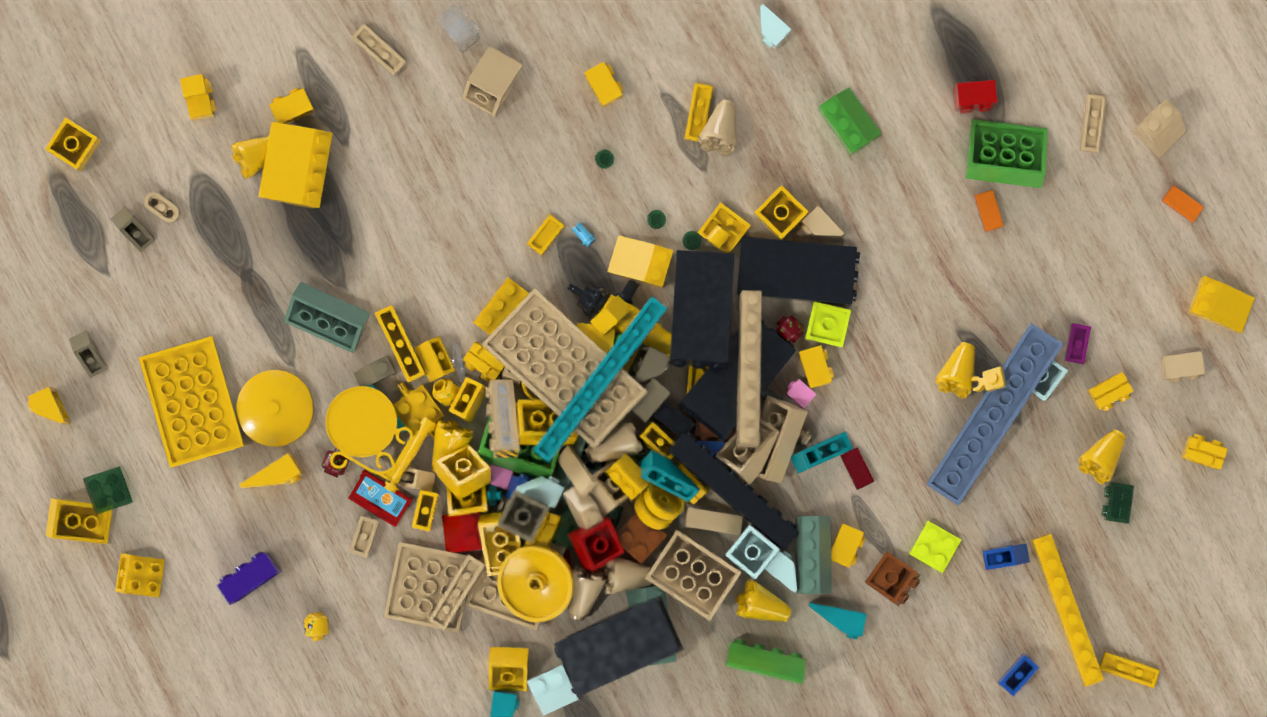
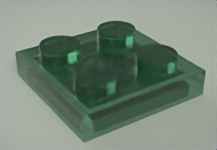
[83,466,133,515]

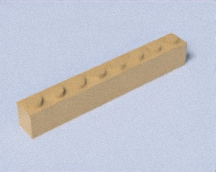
[736,290,762,448]

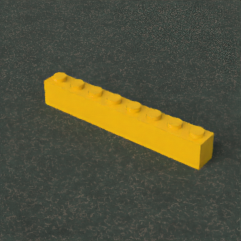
[1030,534,1104,687]

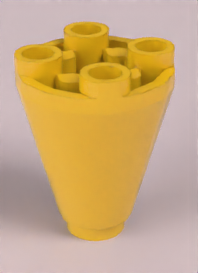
[231,136,269,179]
[935,342,975,399]
[431,420,474,473]
[1078,429,1126,485]
[736,579,791,622]

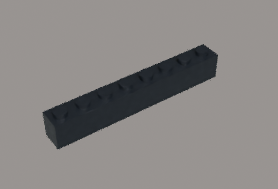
[666,432,799,550]

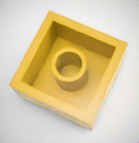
[45,117,102,172]
[754,185,809,240]
[436,444,491,500]

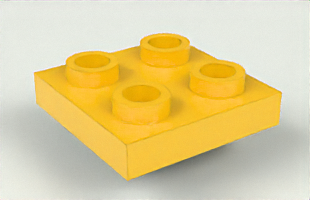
[697,202,751,253]

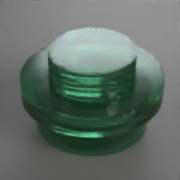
[595,150,614,169]
[647,210,666,229]
[682,231,702,250]

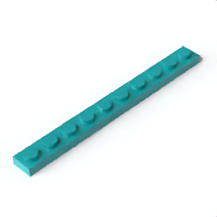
[533,297,667,462]

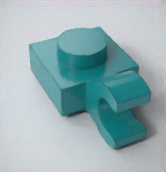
[487,486,501,506]

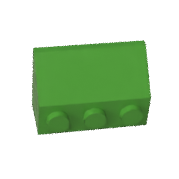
[818,88,882,156]

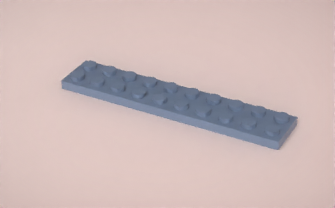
[926,323,1064,506]

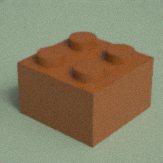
[617,513,667,564]

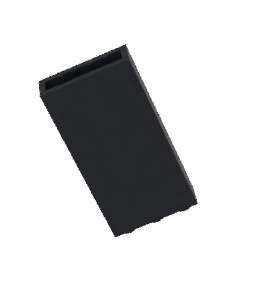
[737,236,860,306]
[670,250,734,370]
[679,319,797,441]
[554,596,684,697]

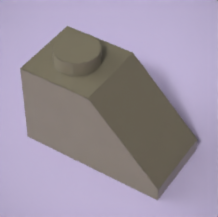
[111,207,155,252]
[69,330,107,378]
[354,355,396,387]

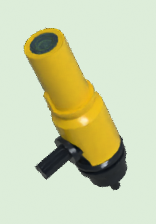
[567,280,672,360]

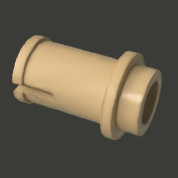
[798,429,812,445]

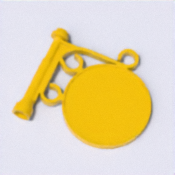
[325,386,437,493]

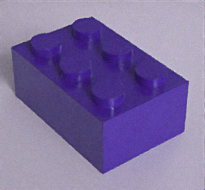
[216,552,282,605]

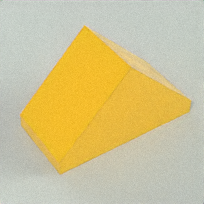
[590,295,631,336]

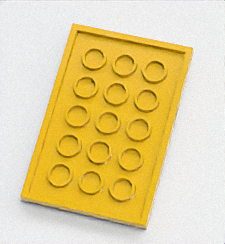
[138,336,245,468]

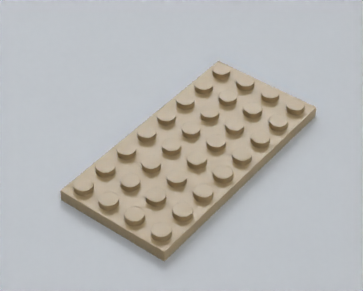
[482,288,647,449]

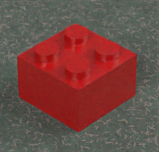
[953,80,997,114]
[568,516,624,571]

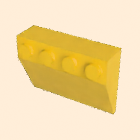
[258,122,333,209]

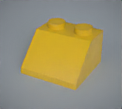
[27,387,71,425]
[447,485,489,516]
[488,647,529,692]

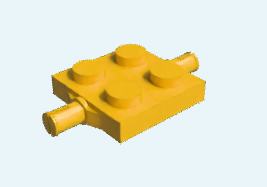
[393,382,445,440]

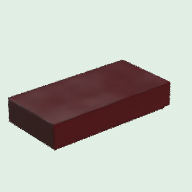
[840,447,874,490]

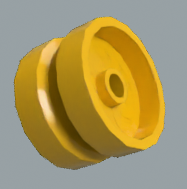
[634,483,685,530]

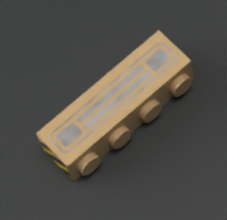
[485,380,520,458]

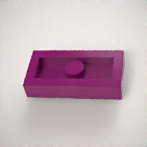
[1064,323,1091,364]

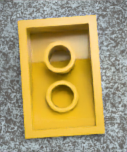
[607,235,674,289]
[1188,276,1255,334]
[239,453,304,489]
[45,498,113,544]
[478,512,523,576]

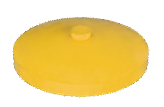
[236,370,314,447]
[497,545,574,622]

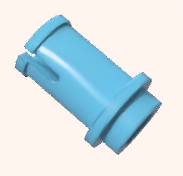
[572,222,596,247]

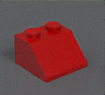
[442,512,482,553]

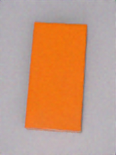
[1161,185,1204,223]
[974,190,1004,232]

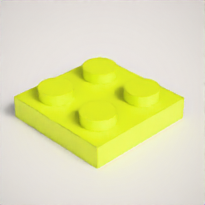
[805,302,851,348]
[909,521,961,573]

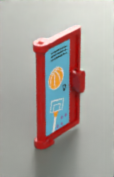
[348,469,414,527]

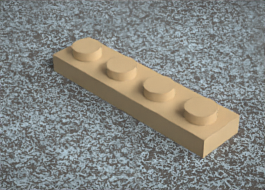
[428,555,485,631]

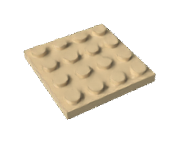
[383,542,475,633]

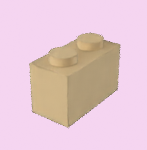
[1161,351,1205,383]

